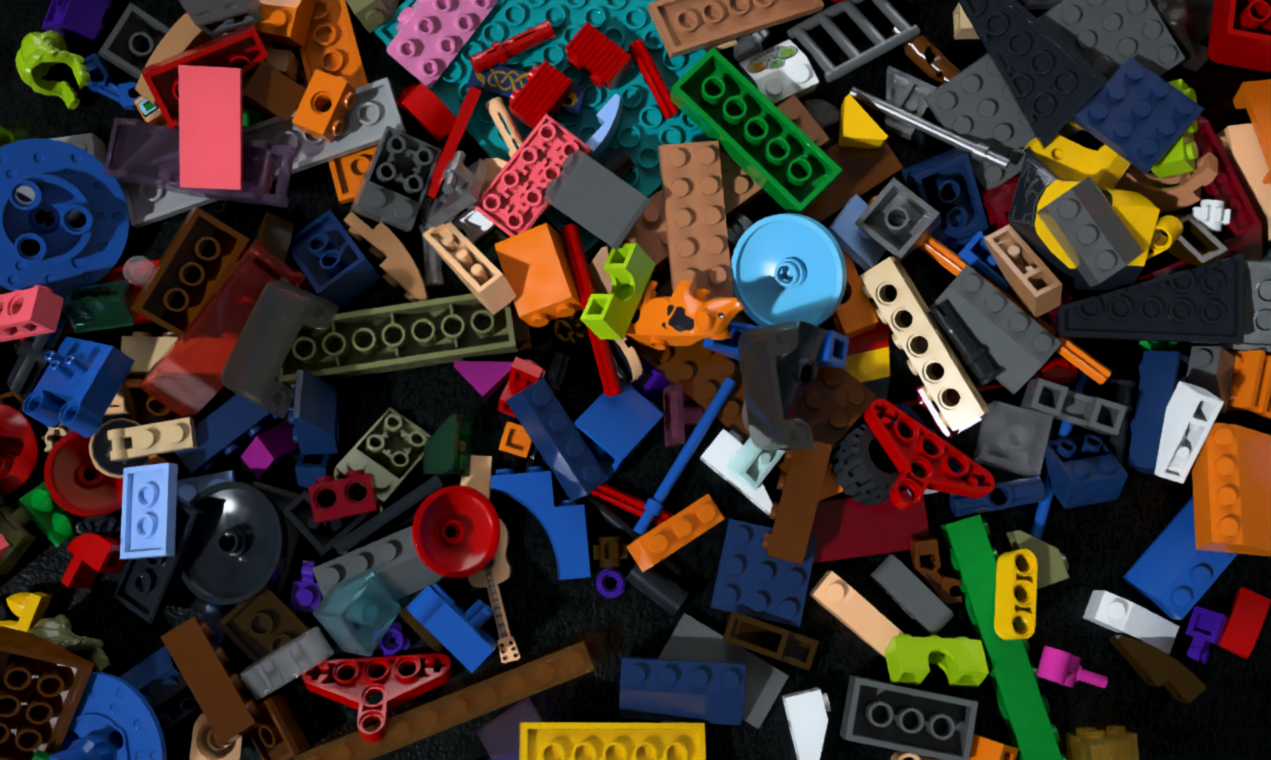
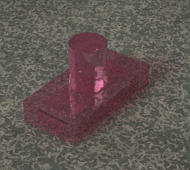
[663,384,703,447]

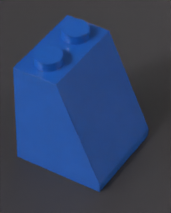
[574,376,664,483]

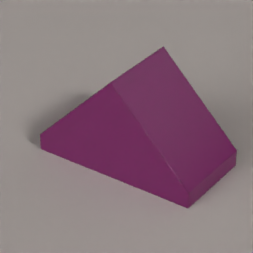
[454,361,513,400]
[241,420,300,480]

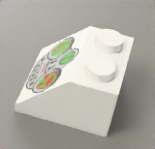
[738,39,819,107]

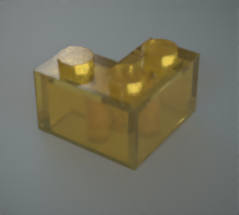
[1066,725,1139,760]

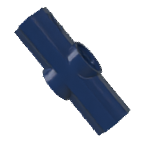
[949,475,1045,518]

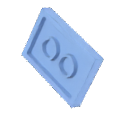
[120,463,178,559]

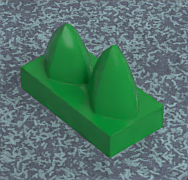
[17,481,80,548]

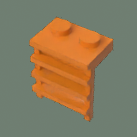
[1227,350,1271,420]

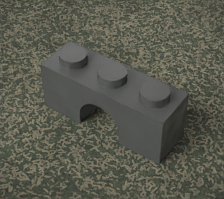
[1021,378,1127,436]

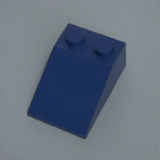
[902,148,991,250]
[288,209,382,313]

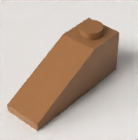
[984,224,1062,319]

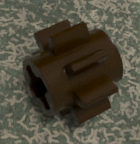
[554,310,588,344]
[593,537,629,568]

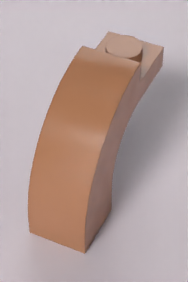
[1114,152,1218,212]

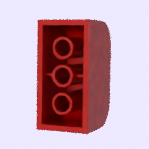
[1207,0,1271,72]

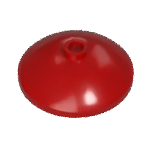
[44,431,123,517]
[412,485,501,578]

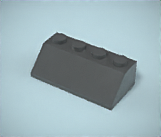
[929,264,1062,394]
[312,526,449,624]

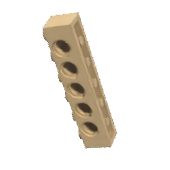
[860,256,990,431]

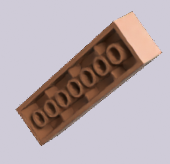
[621,94,830,276]

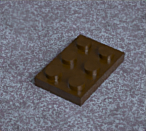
[216,587,327,689]

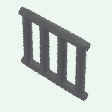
[787,0,920,83]

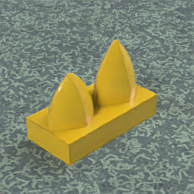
[0,592,52,632]

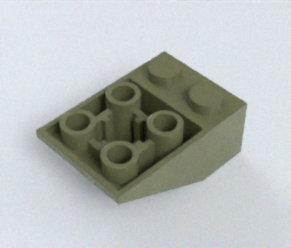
[334,407,437,515]

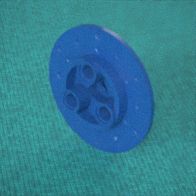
[0,138,129,297]
[49,672,167,760]

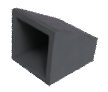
[543,149,651,250]

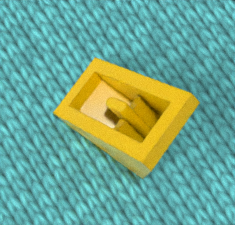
[838,94,888,149]

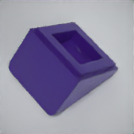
[631,360,669,402]

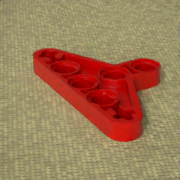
[864,399,995,510]
[302,653,453,743]

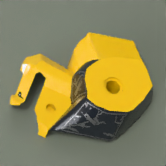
[1007,115,1160,290]

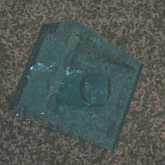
[313,569,402,657]

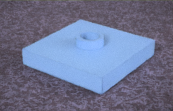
[828,194,886,272]

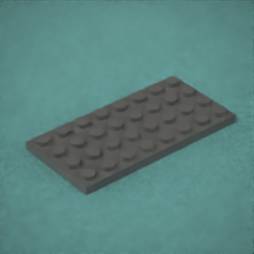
[923,0,1185,191]

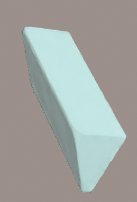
[727,422,789,491]

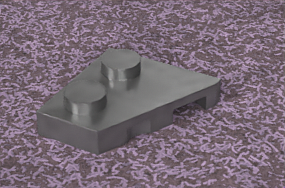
[885,66,937,140]

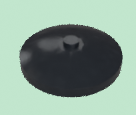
[180,482,288,605]

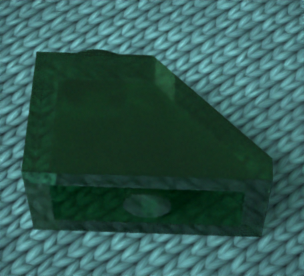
[422,414,473,477]

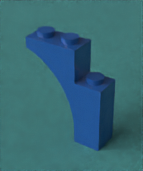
[703,321,849,368]
[490,466,591,580]

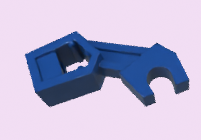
[83,53,141,110]

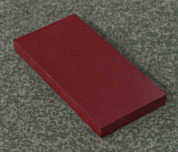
[810,490,930,563]

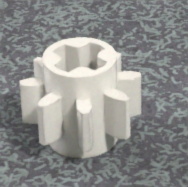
[1192,200,1231,232]

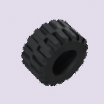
[830,423,913,506]

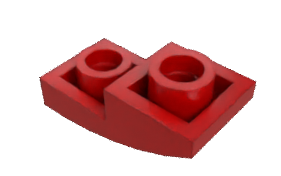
[1219,587,1271,659]

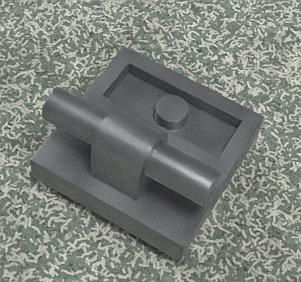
[427,151,488,228]

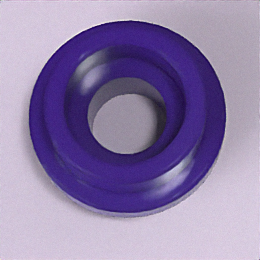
[596,568,626,598]

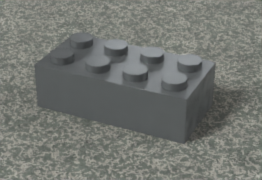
[840,675,978,760]

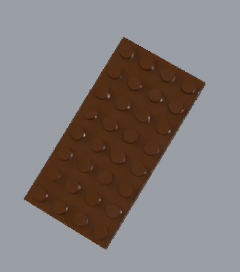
[624,277,877,473]

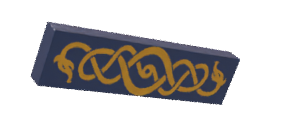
[467,65,587,117]

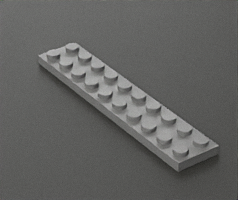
[120,77,407,229]

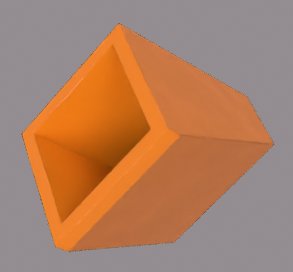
[495,223,582,328]

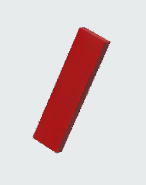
[425,86,482,199]

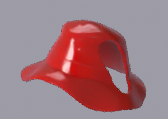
[0,404,38,496]

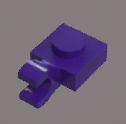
[289,560,323,614]
[1185,606,1228,664]

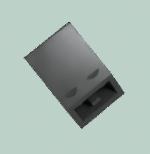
[179,0,263,35]
[350,126,441,234]

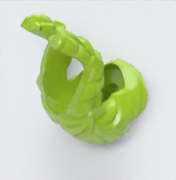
[15,30,90,109]

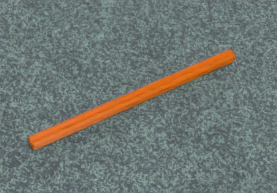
[868,196,1112,384]

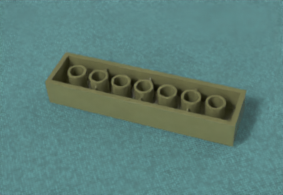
[271,293,519,387]

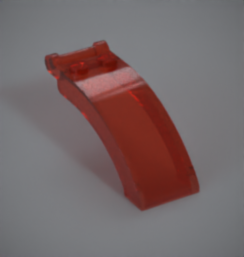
[138,239,306,418]

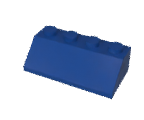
[1122,496,1237,620]

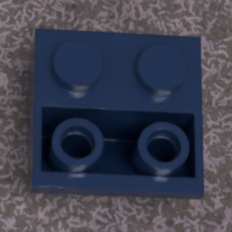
[288,370,341,455]
[1044,432,1128,509]
[119,646,200,732]

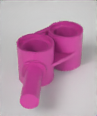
[1036,646,1108,688]

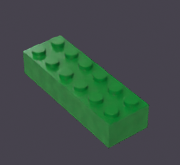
[670,47,843,215]

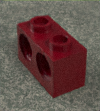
[308,469,381,523]

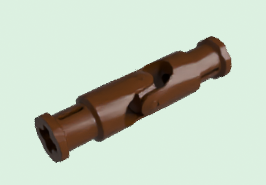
[888,19,961,86]

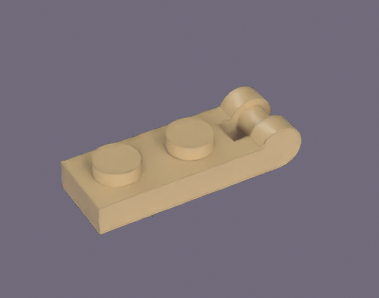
[107,417,197,461]

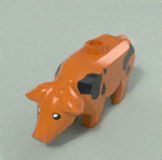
[626,280,745,350]

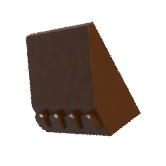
[0,626,94,760]

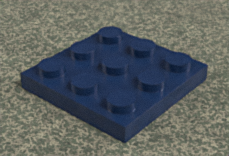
[1073,56,1204,174]
[711,519,818,627]

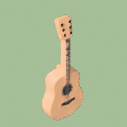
[468,518,521,663]

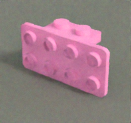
[386,0,497,87]

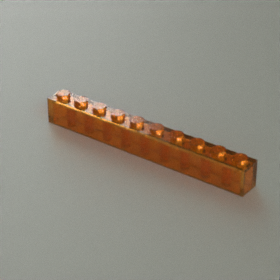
[294,640,596,760]

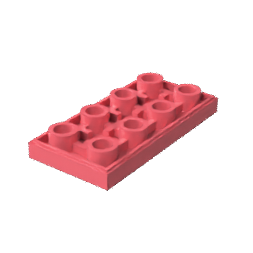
[178,65,243,190]
[473,114,593,237]

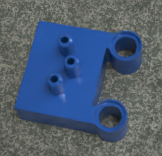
[22,336,135,437]
[406,582,498,673]

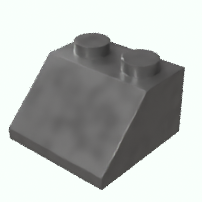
[854,177,942,261]

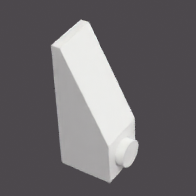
[1154,381,1224,484]
[700,429,772,515]
[1083,590,1180,654]
[782,687,831,760]

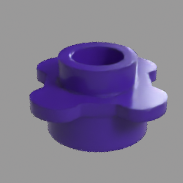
[375,622,411,656]

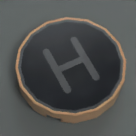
[609,335,643,384]
[88,418,151,478]

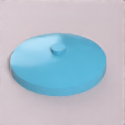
[731,213,847,330]

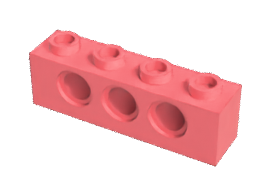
[0,285,64,342]

